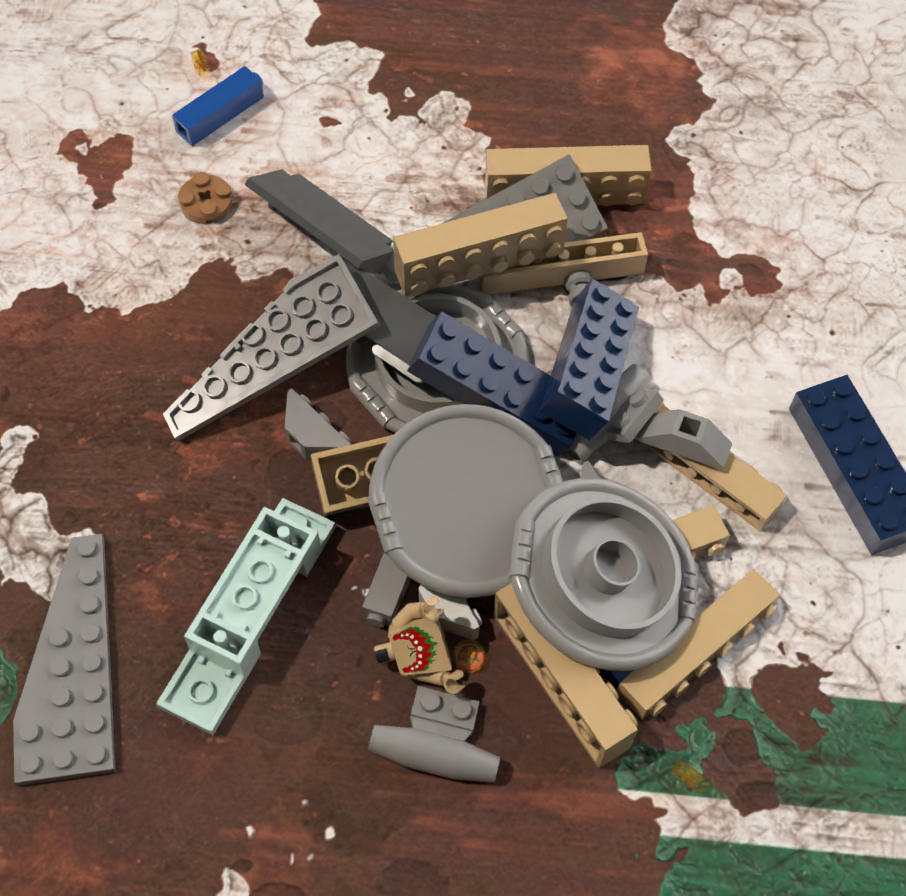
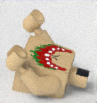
[374,596,465,694]

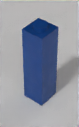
[172,66,264,147]

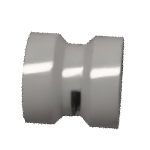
[564,271,592,307]

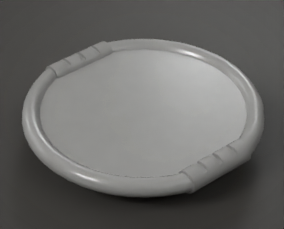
[346,284,529,433]
[367,404,563,598]
[509,478,698,671]

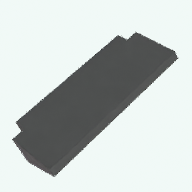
[244,169,394,274]
[342,257,436,383]

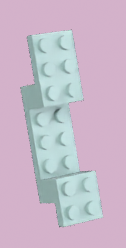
[156,498,336,735]

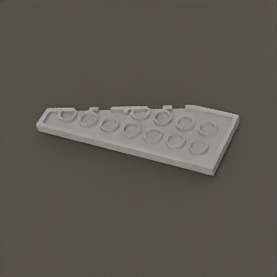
[383,154,608,283]
[163,254,380,441]
[13,534,116,786]

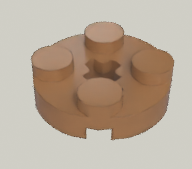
[178,172,233,224]

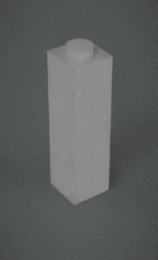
[362,553,411,627]

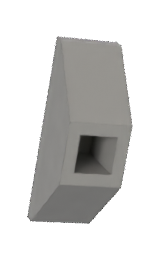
[285,388,352,460]
[638,409,732,471]

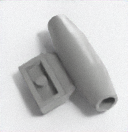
[565,364,664,463]
[368,686,500,783]

